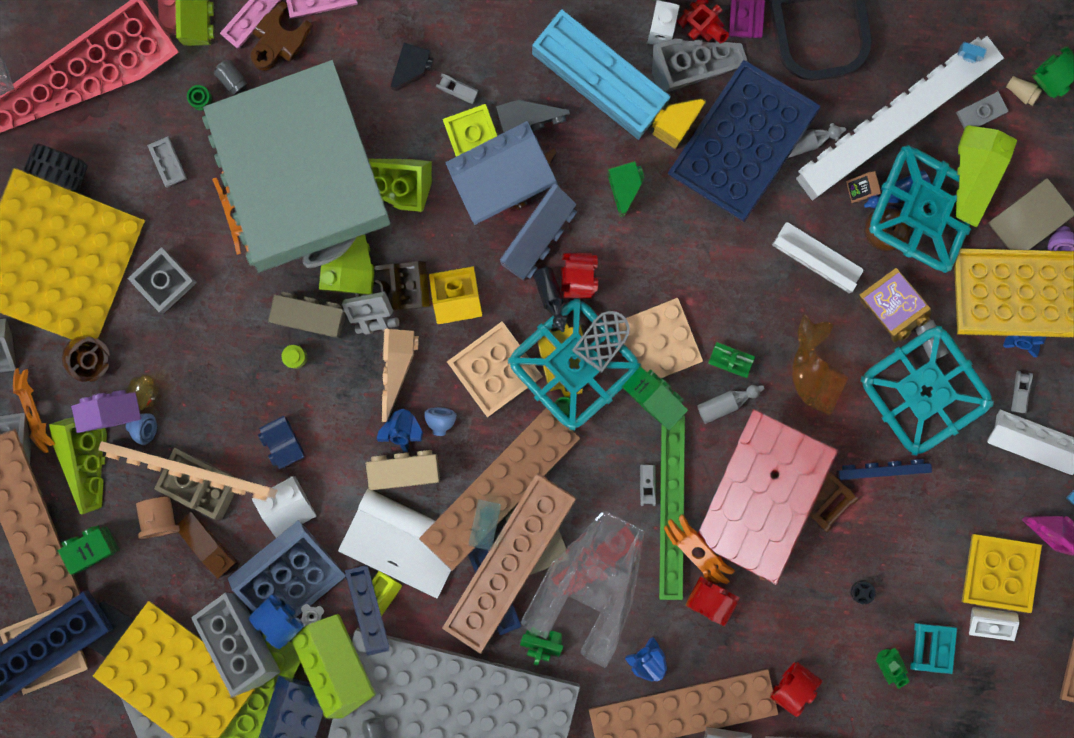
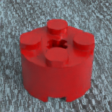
[561,253,598,298]
[685,576,740,626]
[770,662,823,717]

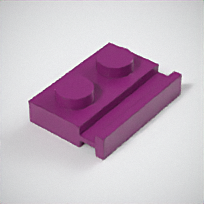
[729,0,765,39]

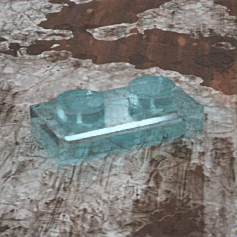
[468,499,501,551]

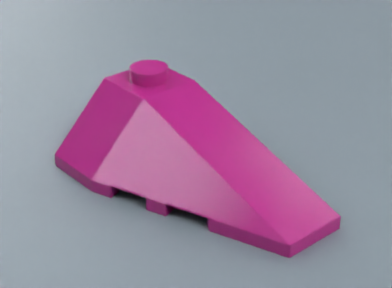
[1022,516,1074,556]

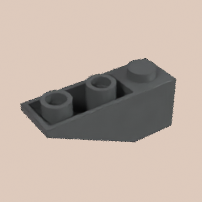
[496,100,570,133]

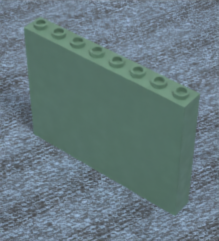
[202,60,391,272]

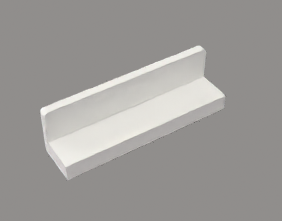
[772,222,863,293]
[988,410,1074,475]

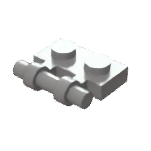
[342,292,399,335]

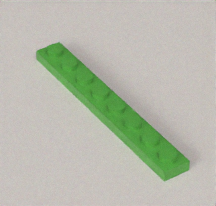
[659,416,685,600]

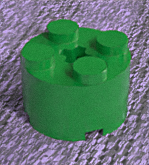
[1032,46,1074,98]

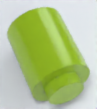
[282,345,307,369]

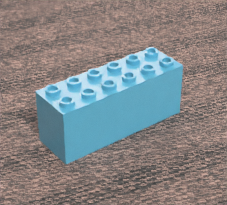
[532,9,670,140]

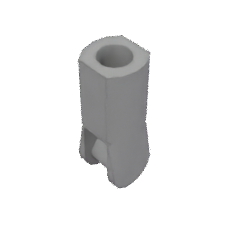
[436,74,479,104]
[1011,371,1033,414]
[640,465,656,506]

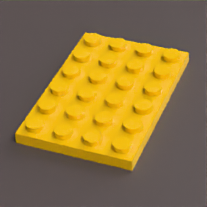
[954,249,1074,337]
[93,601,257,738]

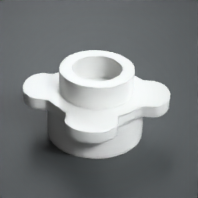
[300,604,324,627]

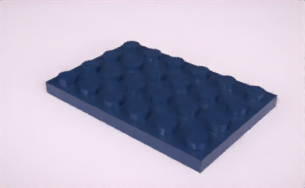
[668,60,821,223]

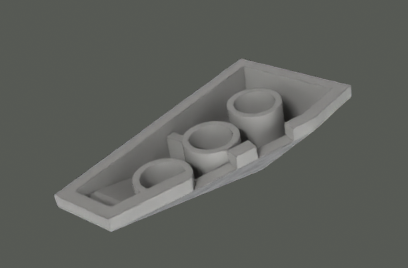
[652,39,748,93]

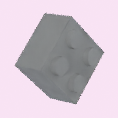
[128,247,197,314]

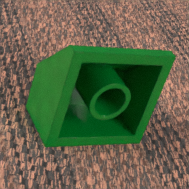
[607,161,644,218]

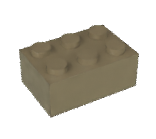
[268,292,346,339]

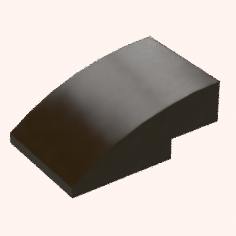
[355,261,430,311]

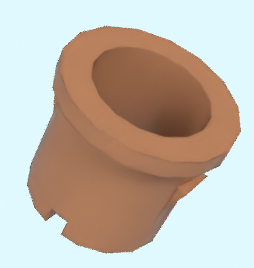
[136,497,180,539]

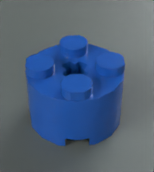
[249,594,304,649]

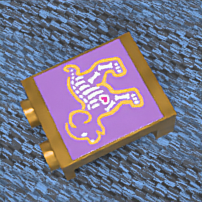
[859,268,931,343]

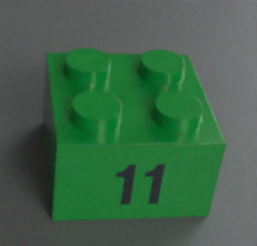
[622,367,688,430]
[57,525,120,575]

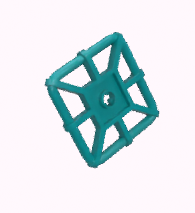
[869,145,971,273]
[508,298,641,430]
[860,325,994,456]

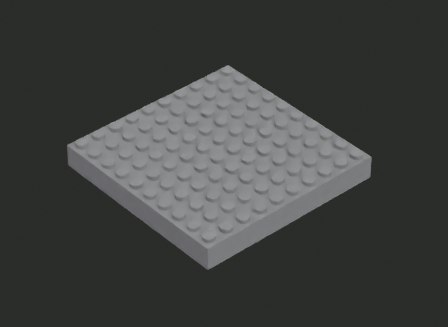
[328,628,580,738]

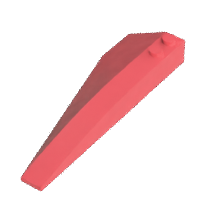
[0,0,179,133]

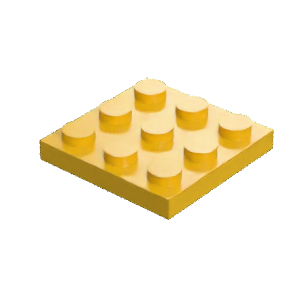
[962,534,1042,613]

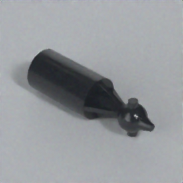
[533,267,568,332]

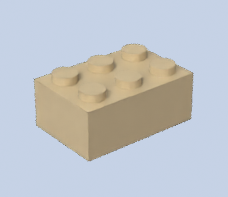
[366,450,440,490]

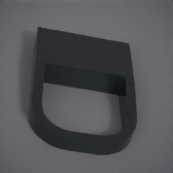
[768,0,871,81]

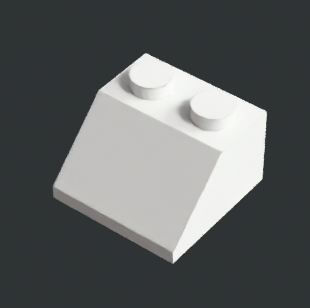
[252,476,317,538]

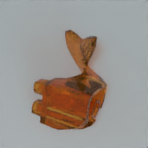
[792,314,848,415]

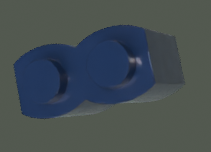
[258,416,306,469]

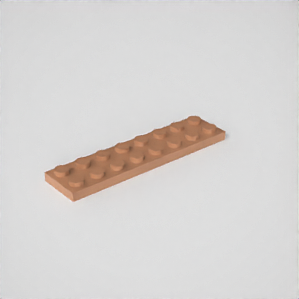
[419,408,580,571]
[0,429,81,614]
[442,473,577,654]
[589,669,778,738]

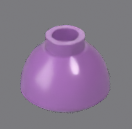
[1048,226,1074,251]

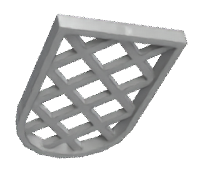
[572,311,630,373]

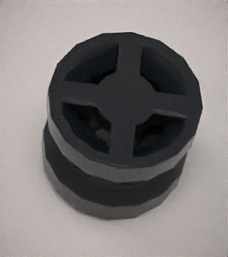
[850,580,876,605]

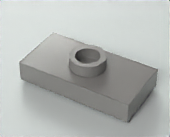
[956,92,1009,129]
[147,136,187,188]

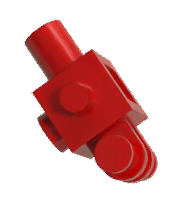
[676,0,729,44]

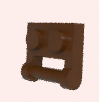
[809,471,859,532]

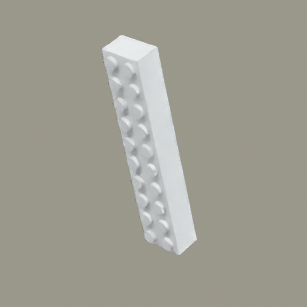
[796,36,1004,200]

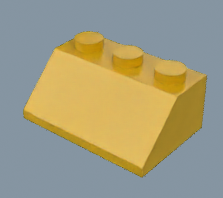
[652,99,705,149]

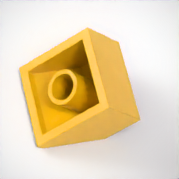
[429,266,482,324]

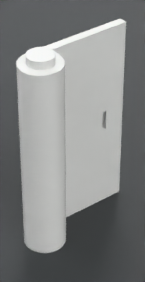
[338,489,451,599]

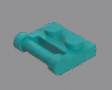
[910,623,957,674]

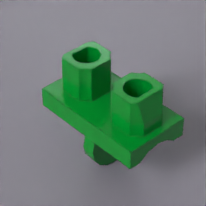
[708,342,755,378]
[520,624,563,665]
[876,648,910,689]

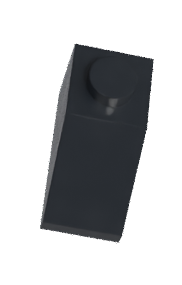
[390,43,434,91]

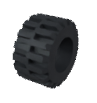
[23,143,88,192]

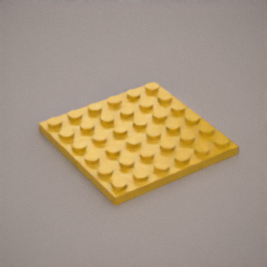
[0,168,145,346]

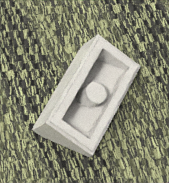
[969,607,1020,641]

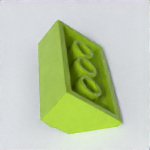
[176,0,215,46]
[291,614,376,719]

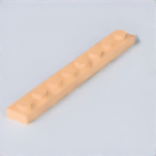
[99,441,277,501]

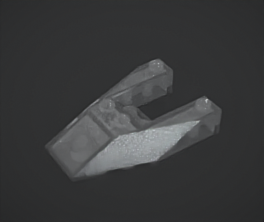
[521,510,645,668]

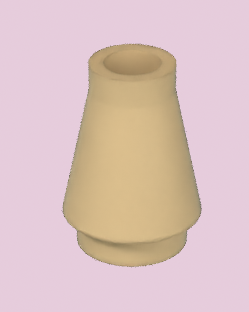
[1006,76,1042,106]

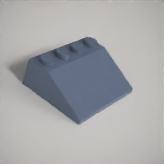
[445,121,557,225]
[500,184,577,281]
[228,520,346,617]

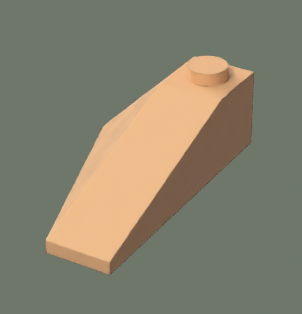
[382,329,419,422]

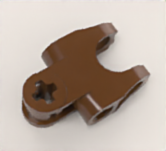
[251,1,313,71]

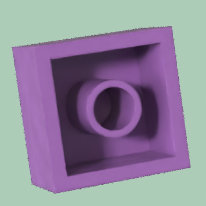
[71,390,141,433]

